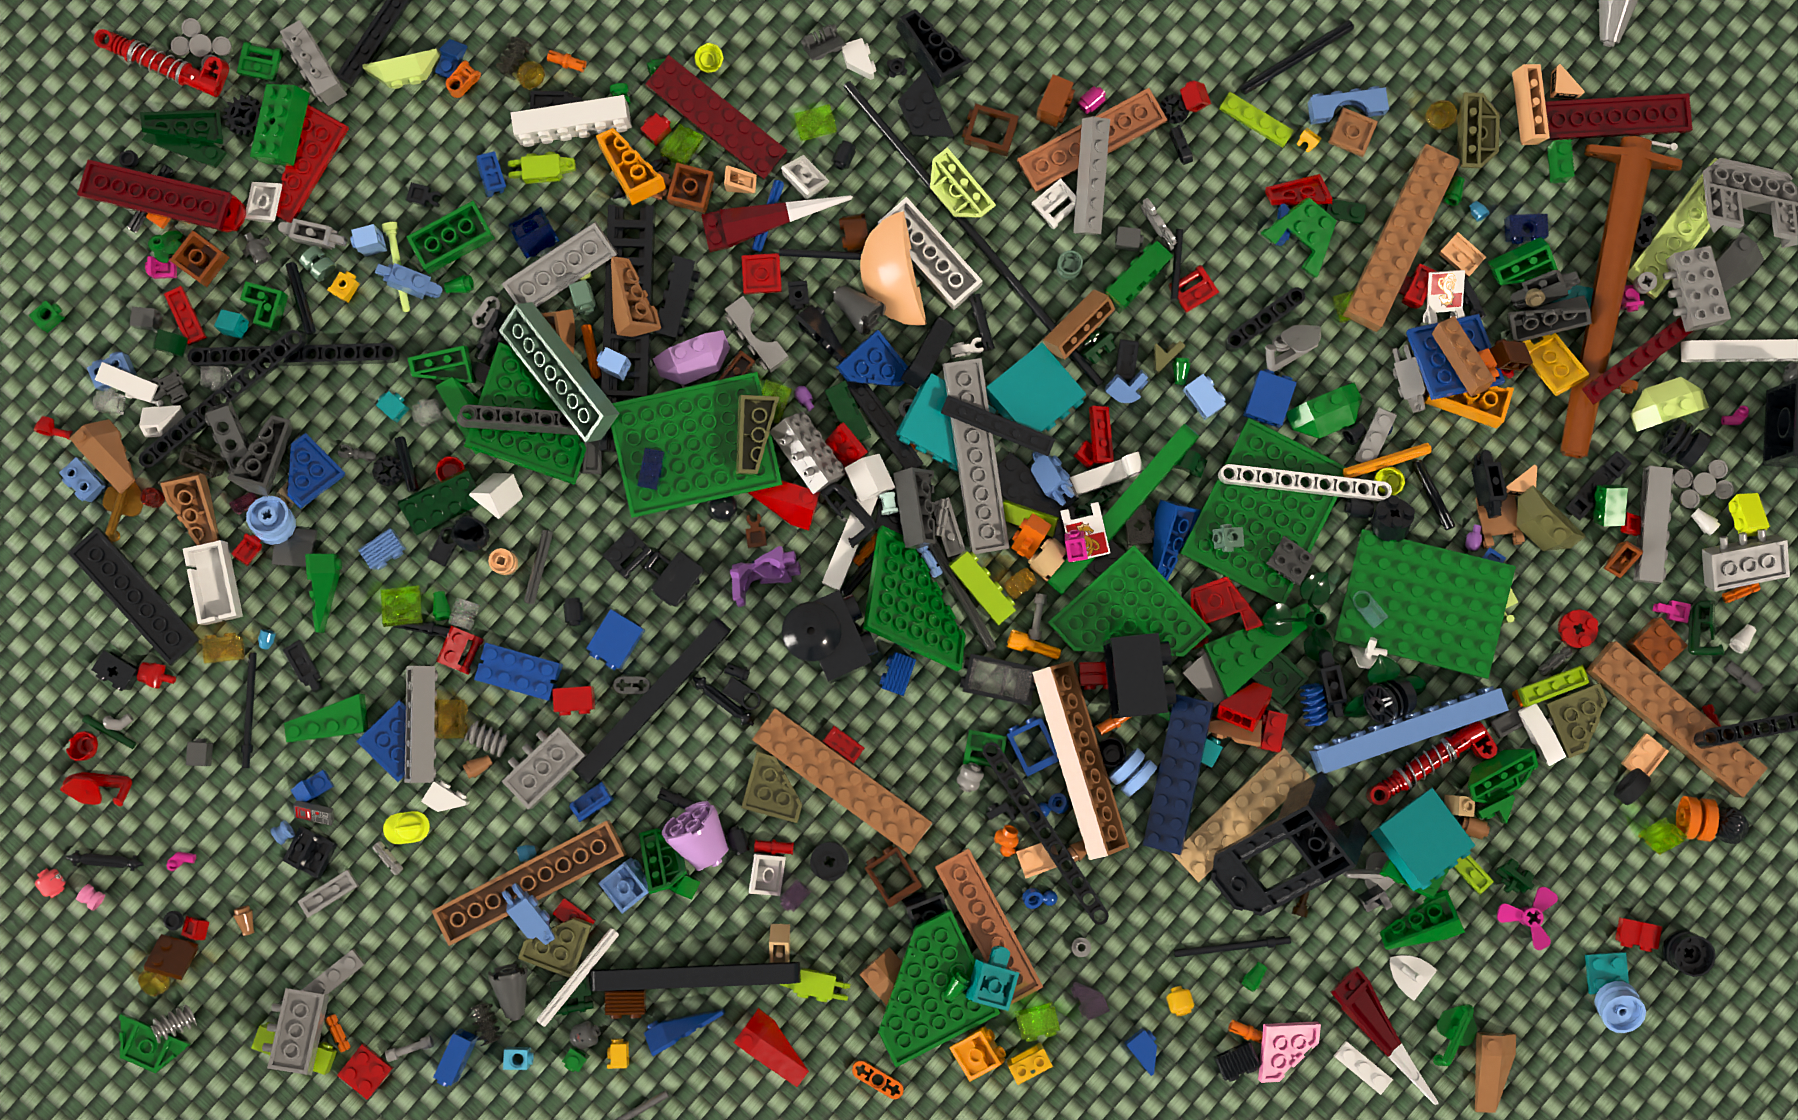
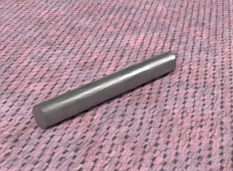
[615,1090,670,1120]

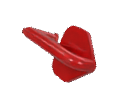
[60,772,132,807]

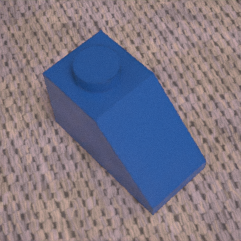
[1124,1028,1157,1076]

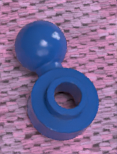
[1035,793,1069,817]
[1022,888,1058,909]

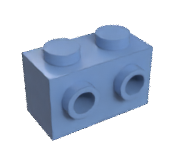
[87,352,137,391]
[59,457,108,503]

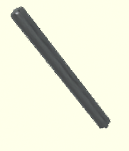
[928,538,996,651]

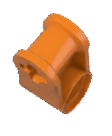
[446,60,481,98]

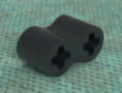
[1633,213,1657,252]

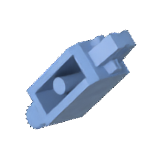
[375,263,443,299]
[1031,451,1074,506]
[502,883,555,945]

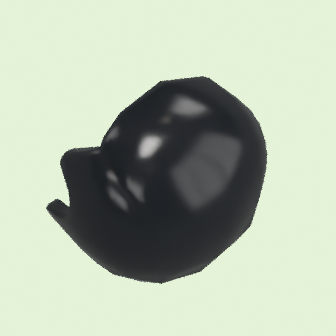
[708,496,737,523]
[1099,737,1127,768]

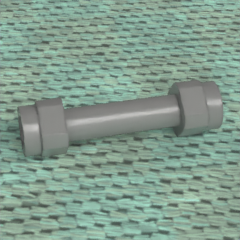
[1028,593,1047,641]
[385,1035,434,1062]

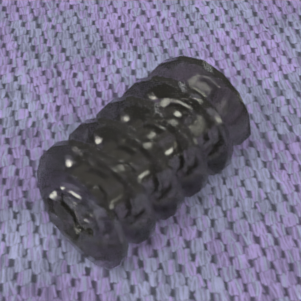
[496,36,533,81]
[468,1002,503,1046]

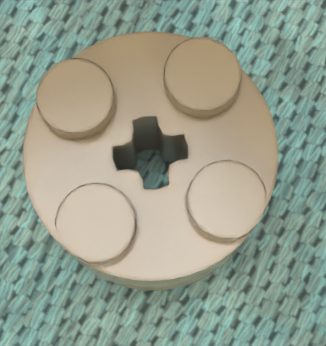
[1028,538,1068,582]

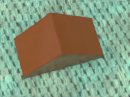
[1604,541,1643,578]

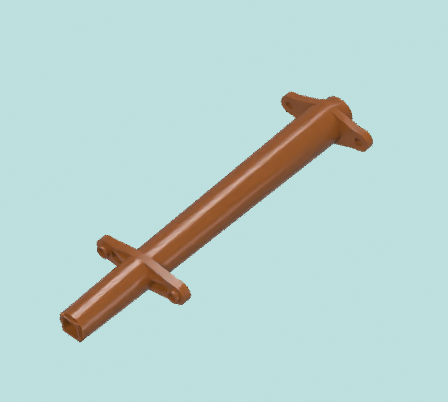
[1560,136,1683,459]

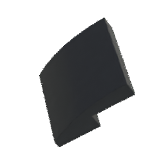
[282,826,338,879]

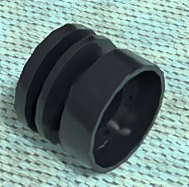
[1658,418,1711,469]
[1363,675,1417,724]
[1662,930,1716,977]

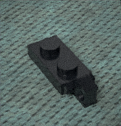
[530,91,584,109]
[1463,275,1486,319]
[474,309,508,361]
[283,640,323,692]

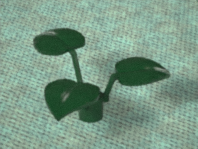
[1262,572,1333,661]
[1343,654,1427,718]

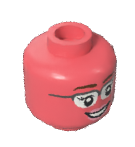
[35,868,66,898]

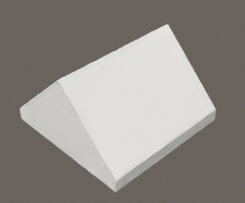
[781,155,830,200]
[469,473,523,519]
[749,853,786,896]

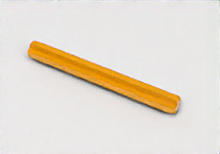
[1343,443,1431,478]

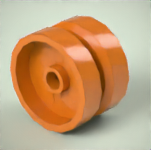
[1676,796,1719,842]

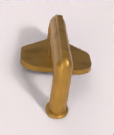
[103,481,145,542]

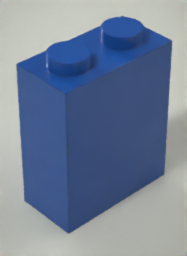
[1243,369,1297,428]
[586,609,645,670]
[433,1029,479,1087]

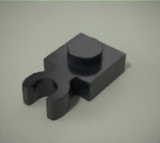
[406,182,443,207]

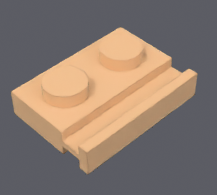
[1438,232,1486,278]
[1621,733,1669,776]
[1016,842,1062,878]

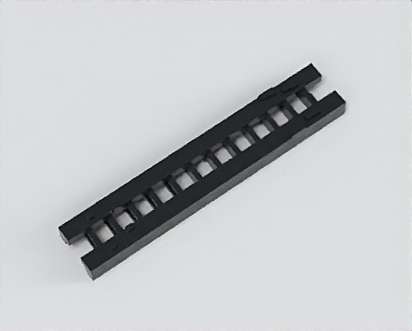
[599,204,656,452]

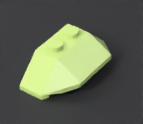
[362,49,441,89]
[930,147,996,218]
[1630,377,1709,432]

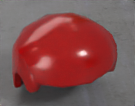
[436,456,465,481]
[66,731,98,761]

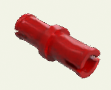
[754,839,794,855]

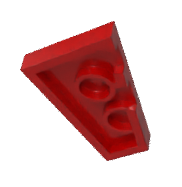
[1265,174,1332,205]

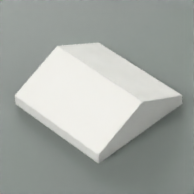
[245,182,282,223]
[844,454,895,502]

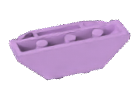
[653,330,730,385]

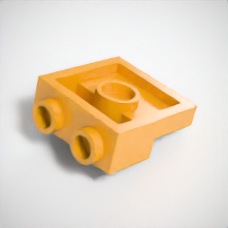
[950,1026,1006,1081]

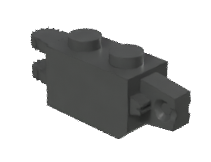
[1510,270,1581,310]

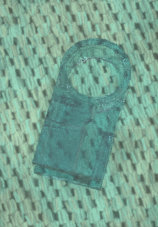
[1352,590,1388,629]

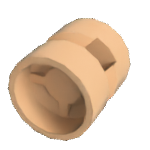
[488,548,518,575]

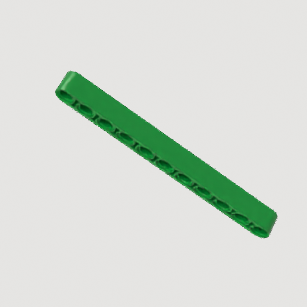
[1047,424,1200,595]

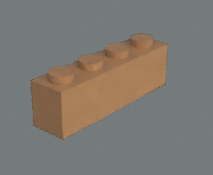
[1043,290,1115,360]
[1432,316,1495,397]

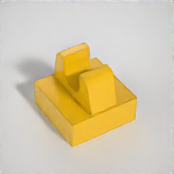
[1297,128,1322,152]

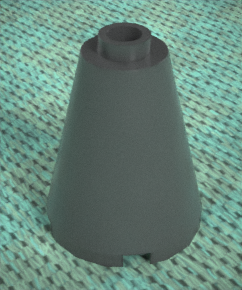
[833,285,886,335]
[488,964,528,1021]

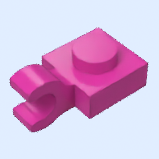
[1652,600,1691,623]

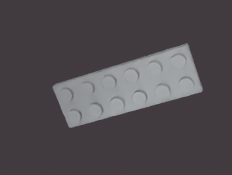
[502,221,618,307]

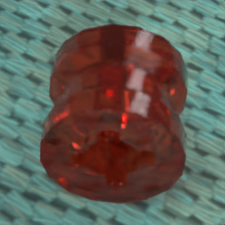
[140,487,164,508]

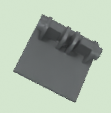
[800,24,846,61]
[1266,536,1316,585]

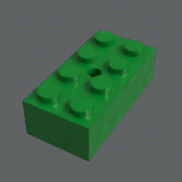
[250,84,310,166]
[406,200,495,274]

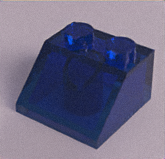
[508,207,560,259]

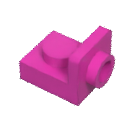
[1620,285,1644,312]
[1065,530,1088,562]

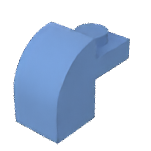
[1105,369,1148,403]

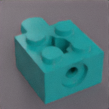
[965,945,1019,1011]

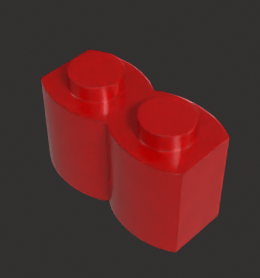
[1615,917,1662,952]

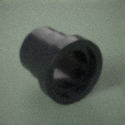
[1342,422,1366,445]

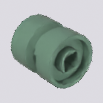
[299,245,336,282]
[1056,250,1083,280]

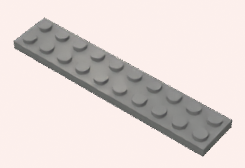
[943,358,1009,554]

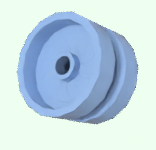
[246,496,296,545]
[1108,748,1157,797]
[1594,981,1646,1033]

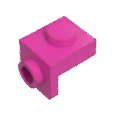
[145,256,177,279]

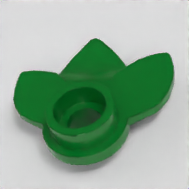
[148,230,183,263]

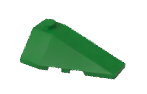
[435,377,480,455]
[305,554,342,633]

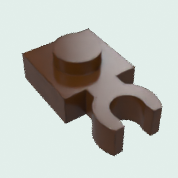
[745,514,767,549]

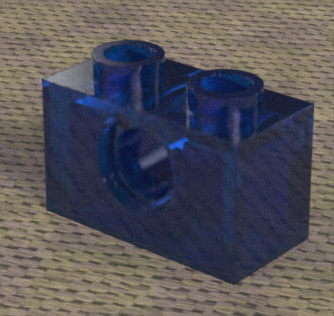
[1504,214,1549,244]
[637,448,666,491]

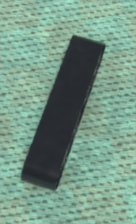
[1224,287,1305,352]

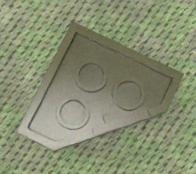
[1545,683,1607,758]
[741,752,803,823]
[518,917,593,978]

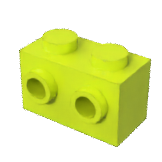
[1728,493,1770,537]

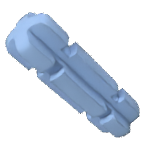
[917,546,943,578]

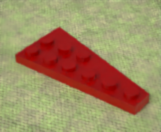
[276,105,349,223]

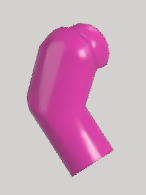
[1721,405,1749,425]
[166,852,196,871]

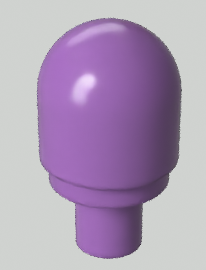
[794,386,815,411]
[1465,524,1483,551]

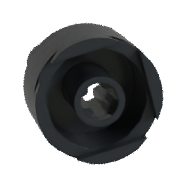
[1371,495,1415,542]

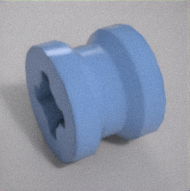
[270,820,295,845]

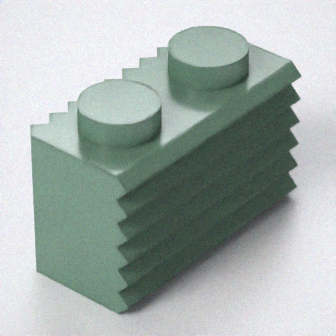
[569,280,598,315]

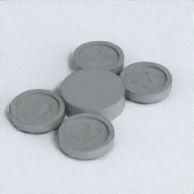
[171,18,232,74]
[1140,198,1177,251]
[1674,460,1734,509]

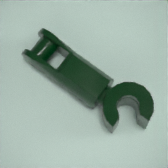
[1074,485,1116,519]

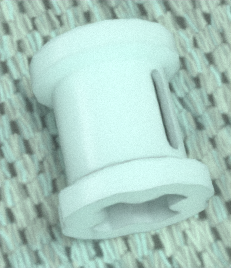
[879,492,899,515]

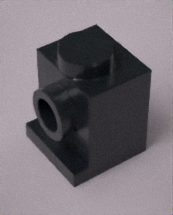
[788,280,809,311]

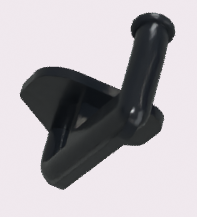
[820,483,876,548]

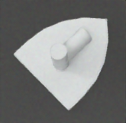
[1349,637,1396,669]
[1389,955,1437,1001]

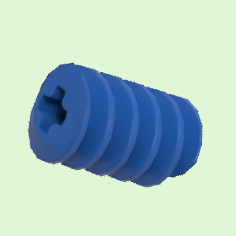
[1300,683,1329,726]

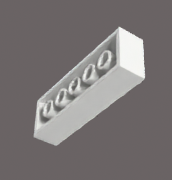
[511,95,632,147]
[878,197,983,310]

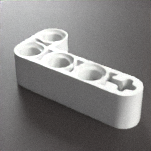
[1070,452,1145,496]

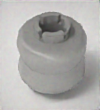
[956,762,984,792]

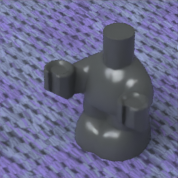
[242,232,272,266]

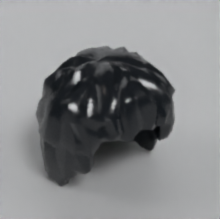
[450,515,490,552]
[1715,807,1750,844]

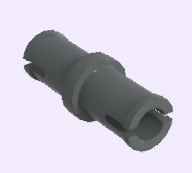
[1724,660,1764,694]

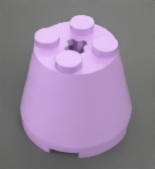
[662,801,729,871]

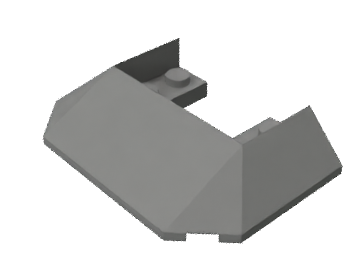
[1703,158,1798,248]

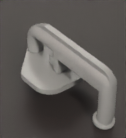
[1265,325,1321,372]
[1342,852,1395,890]

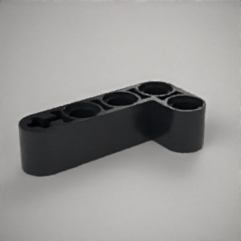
[901,315,955,389]

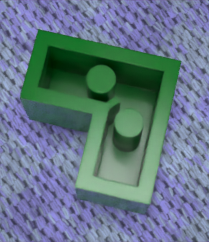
[240,281,288,332]

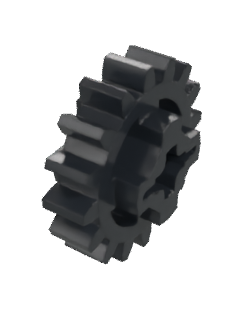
[223,95,261,137]

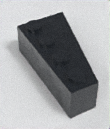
[896,9,972,88]

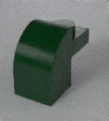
[152,329,188,357]
[1174,449,1208,478]

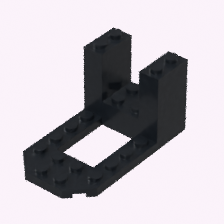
[1211,771,1368,916]

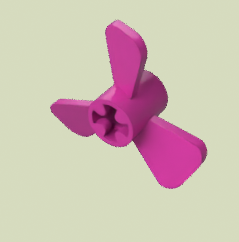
[1497,887,1558,950]

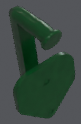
[1688,600,1725,656]

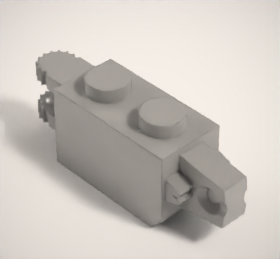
[278,219,348,250]
[1392,344,1428,413]

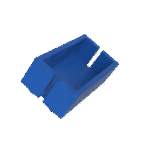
[474,643,563,701]

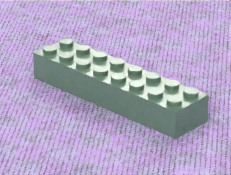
[499,302,620,443]

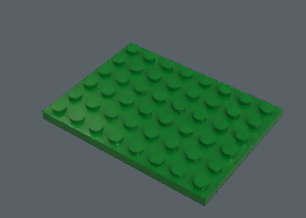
[611,372,782,518]
[1180,418,1347,604]
[1334,529,1516,679]

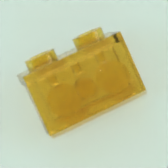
[199,633,245,664]
[436,700,468,738]

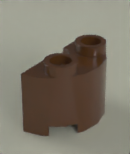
[839,213,868,252]

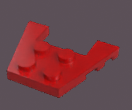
[1191,576,1263,650]

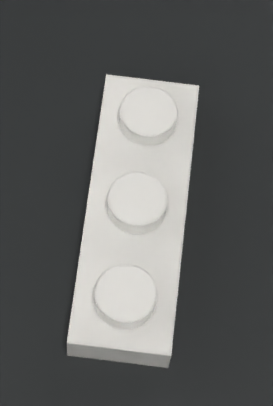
[1334,1041,1393,1095]

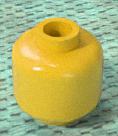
[1166,986,1195,1017]

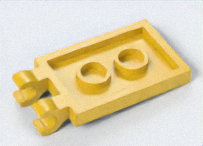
[1522,333,1589,396]

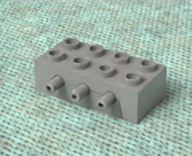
[280,20,347,106]
[1663,246,1731,332]
[769,412,846,494]
[1702,529,1790,592]
[502,727,588,810]
[262,988,329,1075]

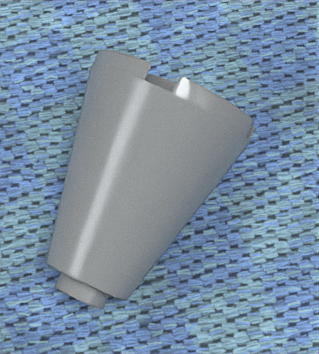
[1599,0,1638,47]

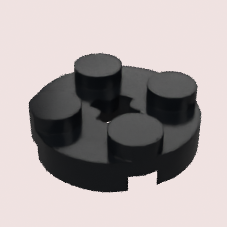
[810,842,849,881]

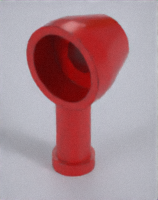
[34,416,73,440]

